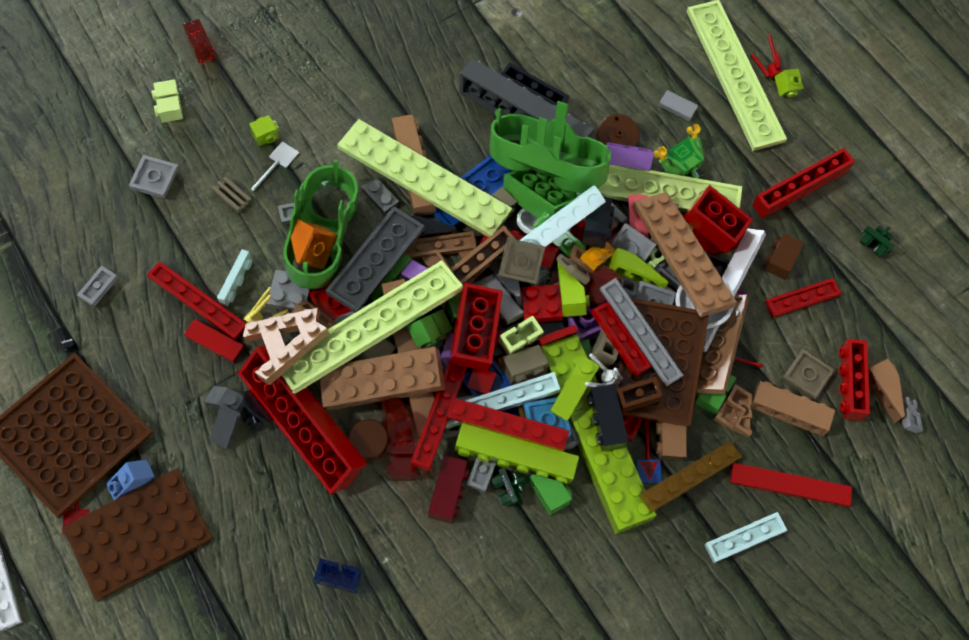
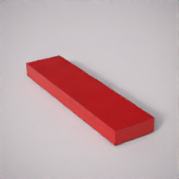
[765,278,842,318]
[591,302,652,377]

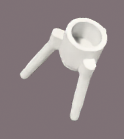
[585,353,623,387]

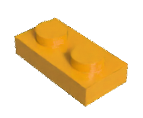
[580,241,616,271]

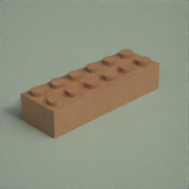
[320,347,445,411]

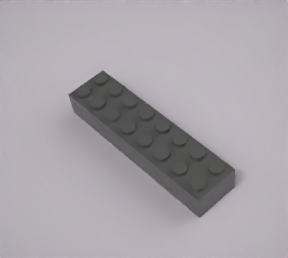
[459,58,593,138]

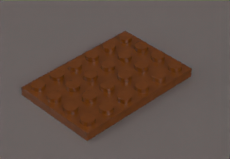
[616,298,709,427]
[62,468,213,602]

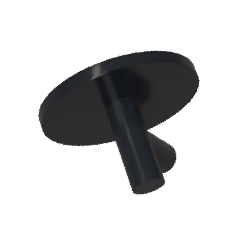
[242,390,273,428]

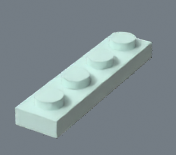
[704,512,787,563]

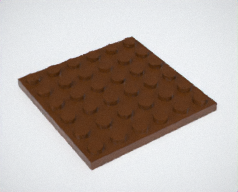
[0,353,154,519]

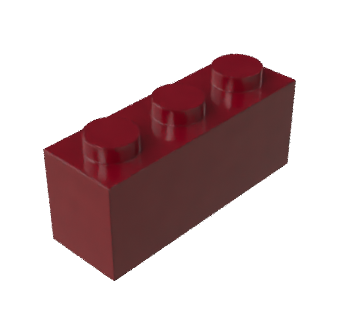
[428,455,470,524]

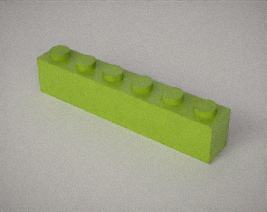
[454,423,579,485]

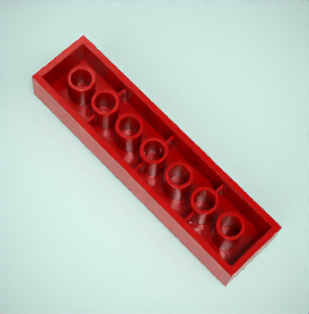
[237,345,368,495]

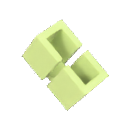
[152,79,183,123]
[498,316,544,355]

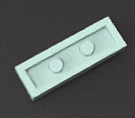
[217,249,252,308]

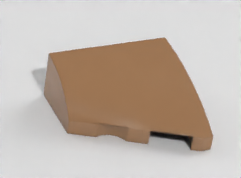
[713,384,752,437]

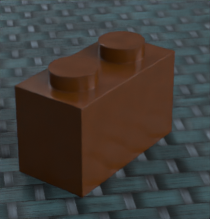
[765,233,804,280]
[617,377,662,413]

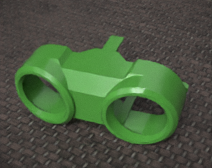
[489,101,611,193]
[283,159,358,289]

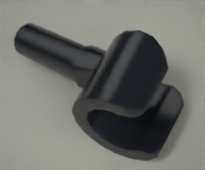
[57,328,76,352]

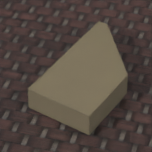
[556,254,590,285]

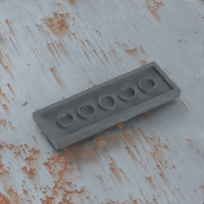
[325,206,425,313]

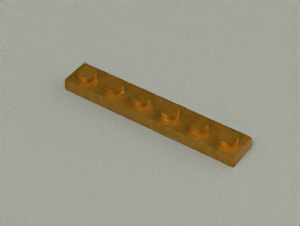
[640,441,742,513]

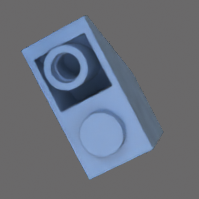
[106,459,155,500]

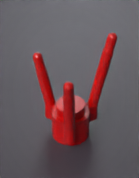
[751,35,783,81]

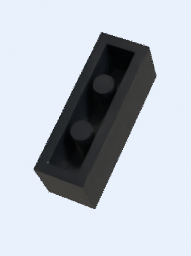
[582,197,615,248]
[587,384,628,451]

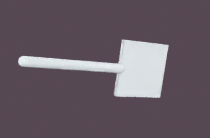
[252,141,299,191]

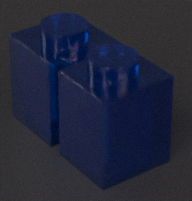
[314,558,362,594]

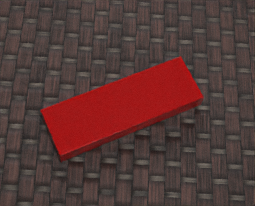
[184,319,244,363]

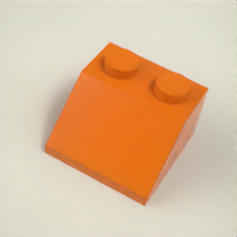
[291,220,338,269]

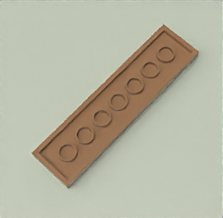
[633,192,737,317]

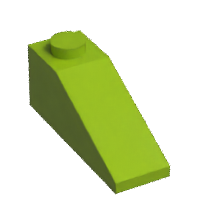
[608,248,668,289]
[557,261,590,317]
[550,355,600,422]

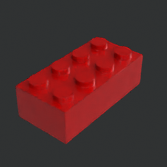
[449,283,503,371]

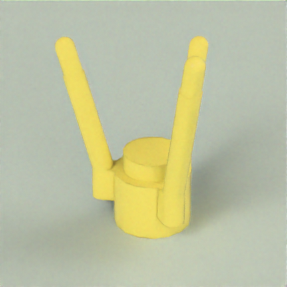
[243,287,289,323]

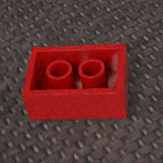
[683,185,753,253]

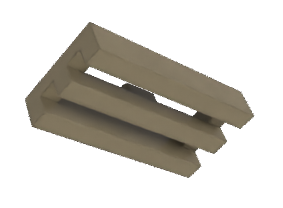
[212,176,252,213]

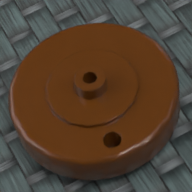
[596,114,640,147]

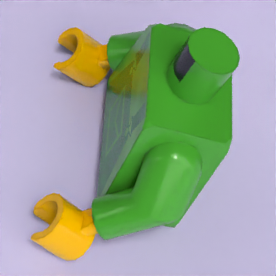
[654,124,705,179]

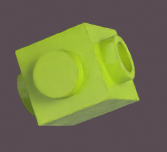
[774,69,804,98]
[249,115,279,147]

